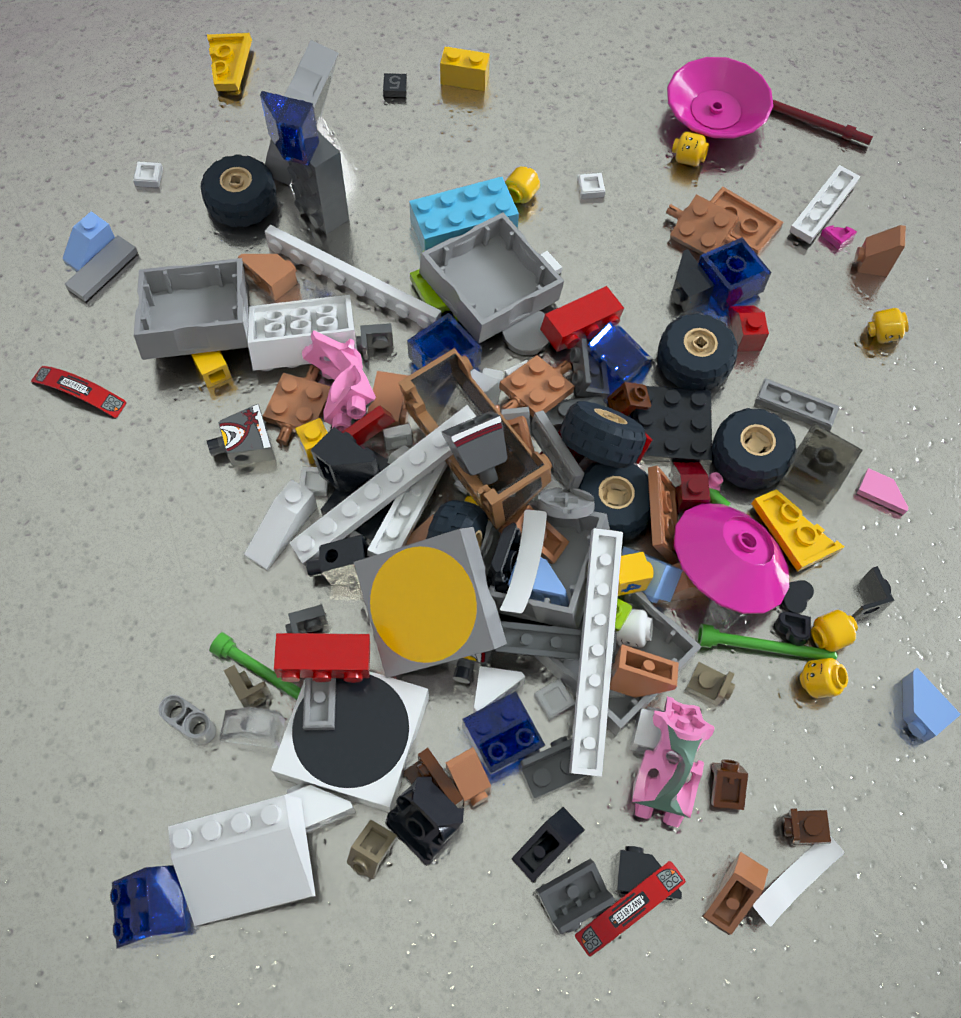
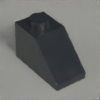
[671,249,715,312]
[512,807,585,882]
[613,846,682,902]

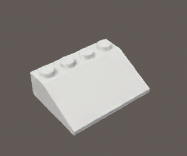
[248,295,357,371]
[168,795,316,926]

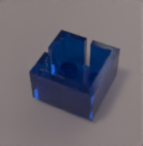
[407,313,482,392]

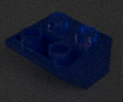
[260,91,319,166]
[462,691,545,775]
[110,865,186,949]

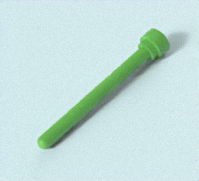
[697,624,837,660]
[209,632,301,700]

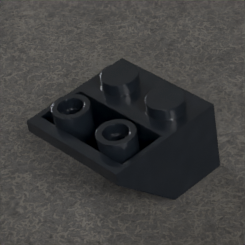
[311,427,381,492]

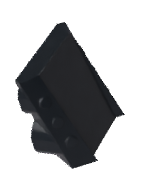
[486,522,521,594]
[385,777,464,865]

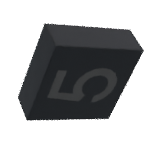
[383,73,407,97]

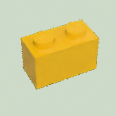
[440,46,490,91]

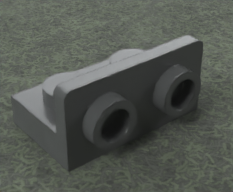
[519,736,589,801]

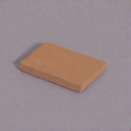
[710,186,784,258]
[648,466,679,564]

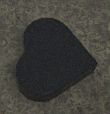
[782,580,814,614]
[775,612,811,646]

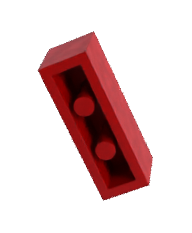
[540,286,624,352]
[274,633,371,683]

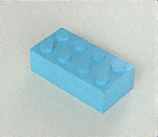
[409,177,519,251]

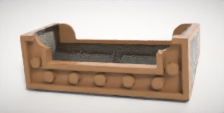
[398,348,552,530]

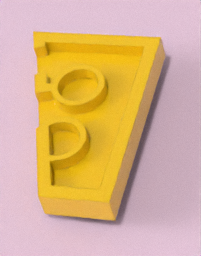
[207,33,252,91]
[751,489,845,572]

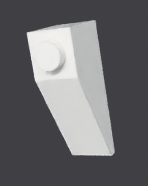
[244,479,317,570]

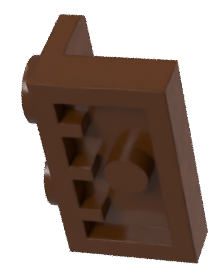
[404,747,464,808]

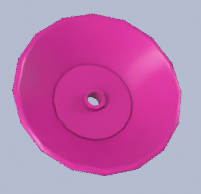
[667,57,773,139]
[674,503,789,614]

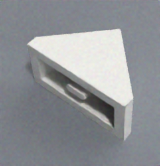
[474,666,525,719]

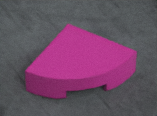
[820,225,857,250]

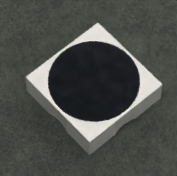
[271,672,429,812]

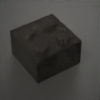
[782,423,862,504]

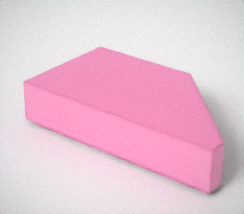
[856,468,908,515]

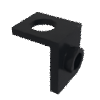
[853,566,895,619]

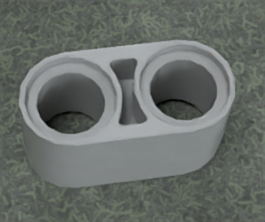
[158,695,216,745]

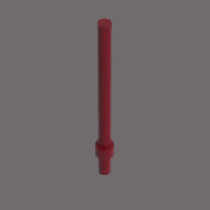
[772,99,873,145]

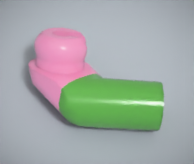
[708,472,731,506]

